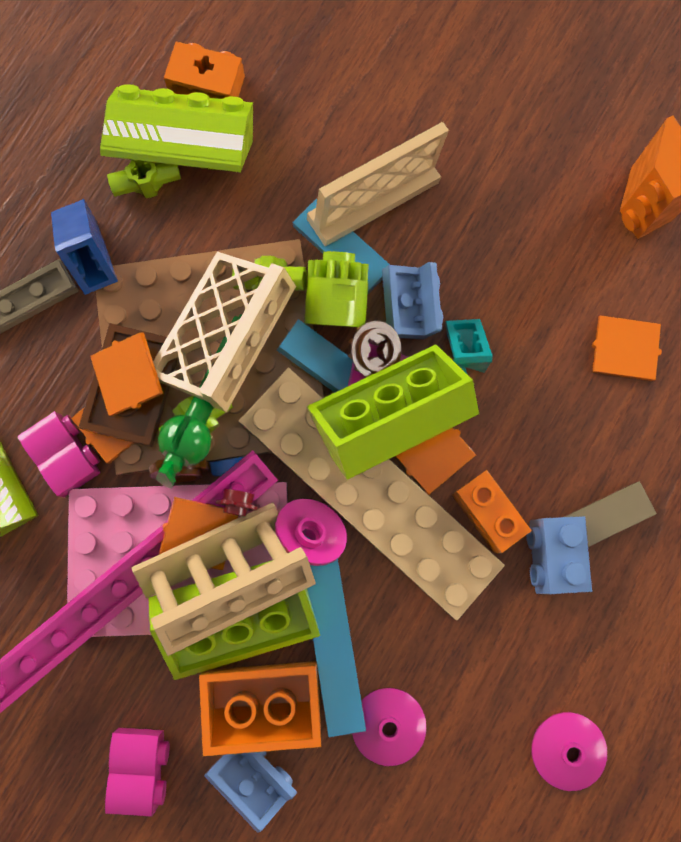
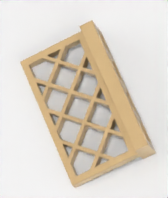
[307,122,449,247]
[153,252,296,412]

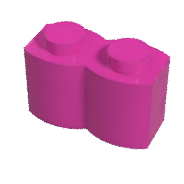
[18,411,101,498]
[105,728,170,816]

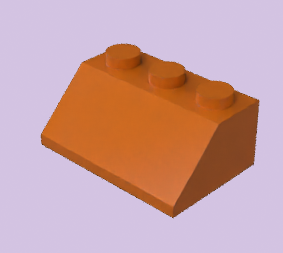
[620,115,681,239]
[199,661,321,756]

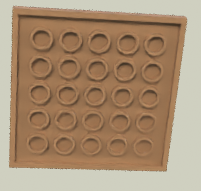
[96,239,324,476]

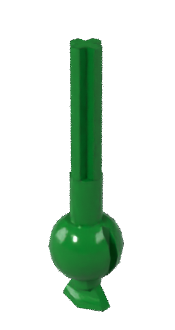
[156,314,242,489]

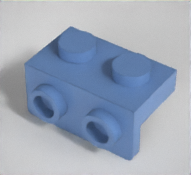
[382,262,443,339]
[527,516,592,594]
[204,751,297,833]

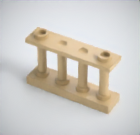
[131,502,316,656]

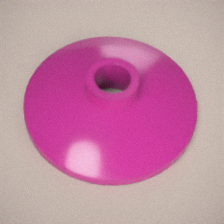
[275,499,347,566]
[352,688,426,766]
[531,712,607,791]

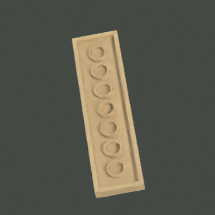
[239,367,505,621]

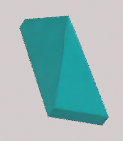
[445,319,493,373]

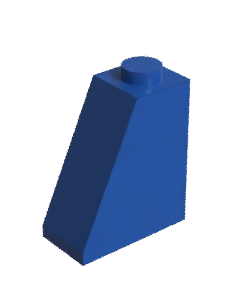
[51,199,118,295]

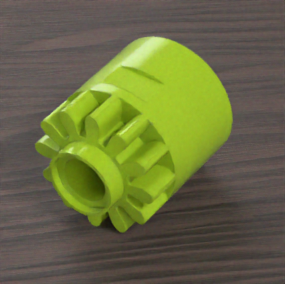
[304,251,369,327]

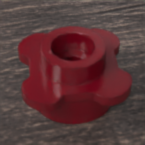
[216,489,258,517]

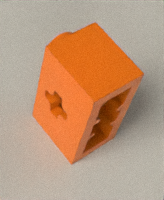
[164,41,245,99]
[452,470,532,554]

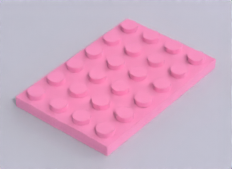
[67,482,288,637]

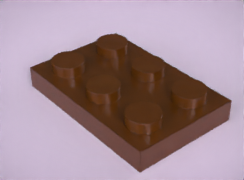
[78,323,178,447]

